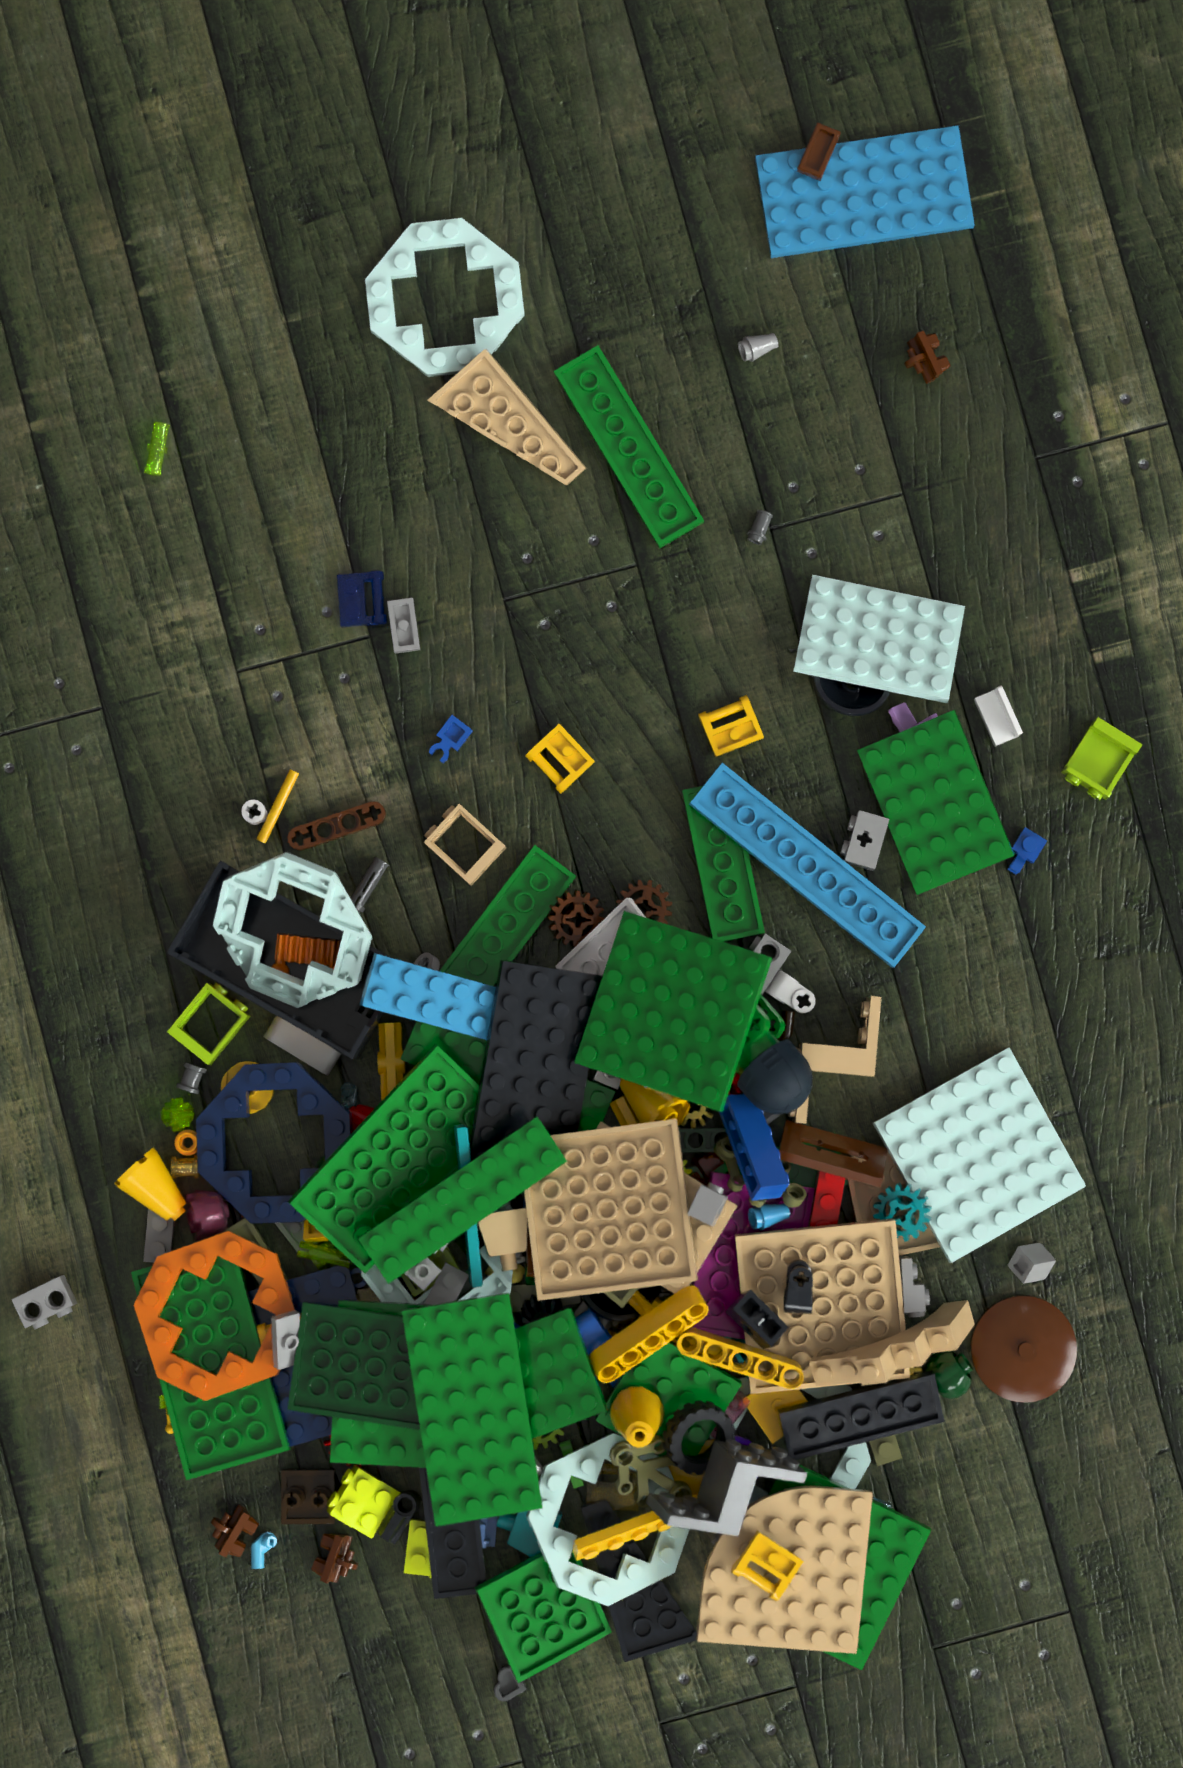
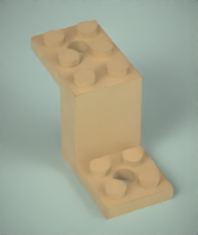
[788,996,881,1124]

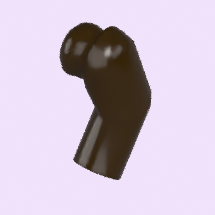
[770,1011,795,1041]

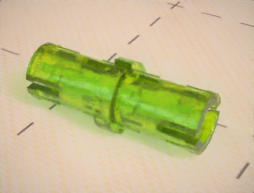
[144,422,170,476]
[297,1240,351,1269]

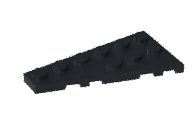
[580,1498,697,1662]

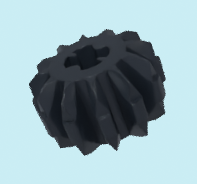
[520,1294,564,1326]

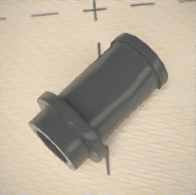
[747,510,773,545]

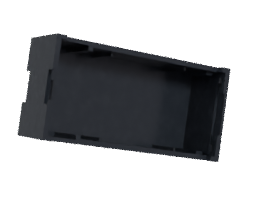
[167,860,391,1060]

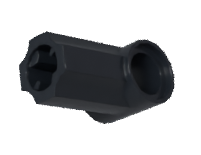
[376,1490,421,1544]

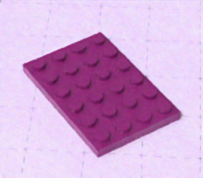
[691,1171,815,1340]

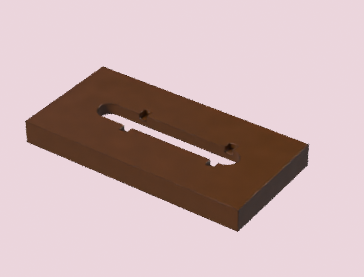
[779,1120,888,1187]

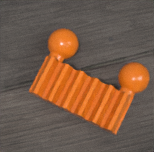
[271,933,341,975]

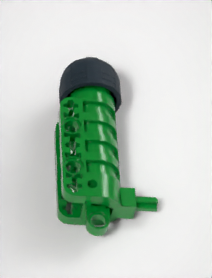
[736,995,813,1114]

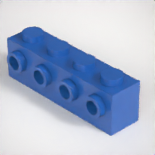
[719,1094,789,1201]

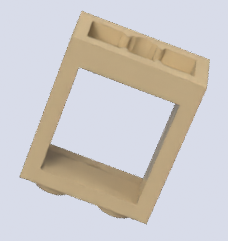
[424,804,506,886]

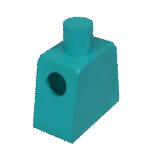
[496,1511,562,1557]

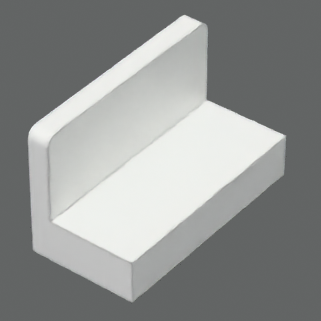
[974,685,1023,746]

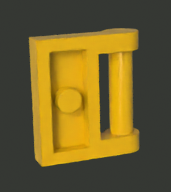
[698,695,764,758]
[525,724,595,794]
[731,1530,804,1601]

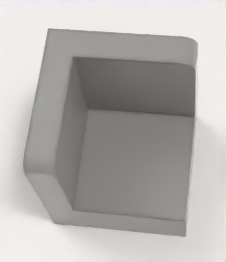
[1007,1243,1056,1284]

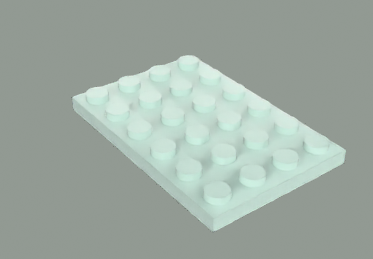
[793,575,965,703]

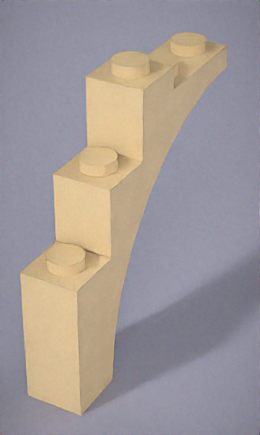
[809,1300,975,1386]

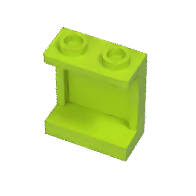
[1061,717,1142,800]

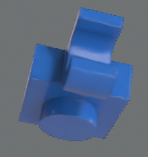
[1007,827,1047,875]

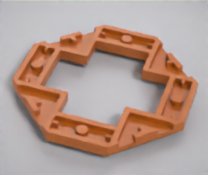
[134,1231,295,1401]

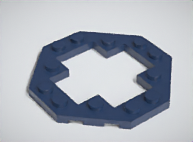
[196,1062,353,1223]

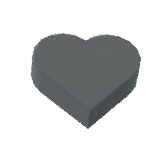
[494,1665,527,1701]

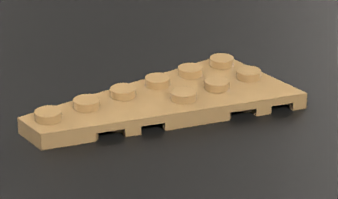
[427,349,587,485]

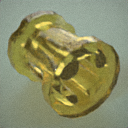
[171,1155,200,1179]

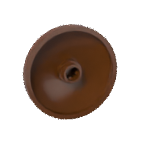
[970,1295,1077,1402]

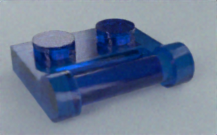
[337,571,387,628]

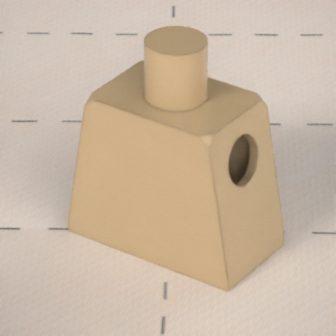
[478,1208,527,1271]

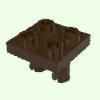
[281,1469,335,1524]

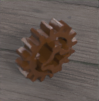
[616,880,672,924]
[547,889,605,947]

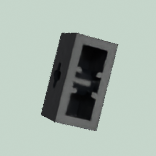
[725,1289,789,1349]

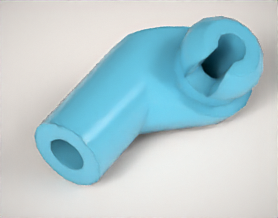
[251,1532,277,1569]

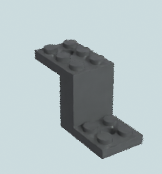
[646,1439,807,1536]

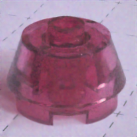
[185,1189,229,1241]

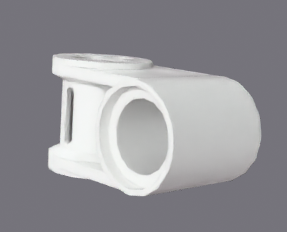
[765,969,815,1013]

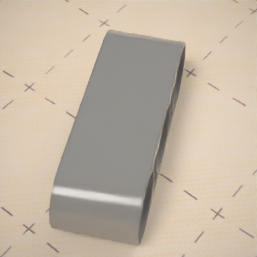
[263,1016,342,1076]

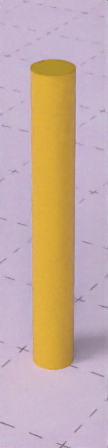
[256,769,299,844]

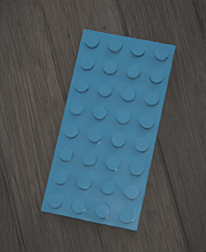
[755,126,975,258]

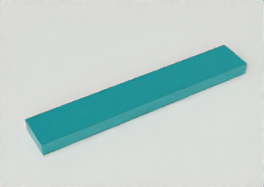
[454,1124,483,1288]

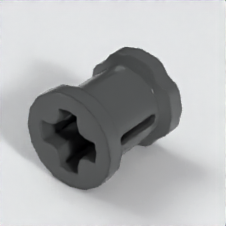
[176,1062,207,1094]

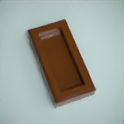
[797,122,841,181]

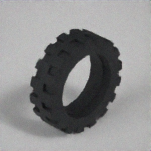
[662,1400,736,1475]

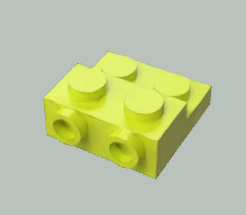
[326,1464,400,1539]
[404,1518,432,1578]

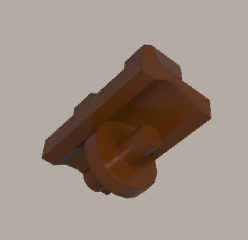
[904,331,950,384]
[211,1504,259,1558]
[311,1533,358,1583]

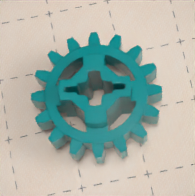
[873,1183,932,1242]

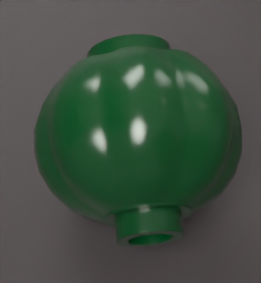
[925,1351,973,1399]

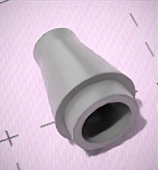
[738,333,778,362]

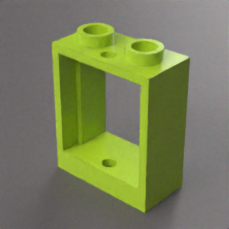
[167,982,251,1065]

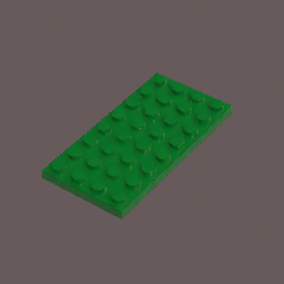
[288,1044,479,1274]
[131,1256,291,1480]
[402,1292,543,1527]

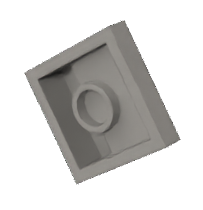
[899,1255,930,1317]

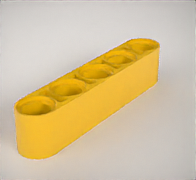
[589,1286,709,1383]
[676,1327,804,1389]

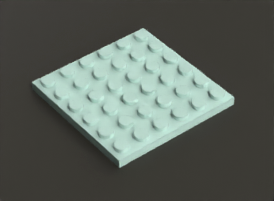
[873,1048,1086,1263]

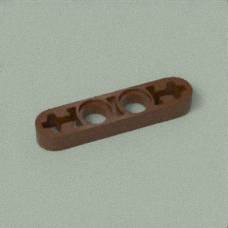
[287,801,386,851]

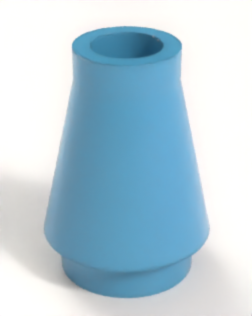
[748,1203,790,1231]

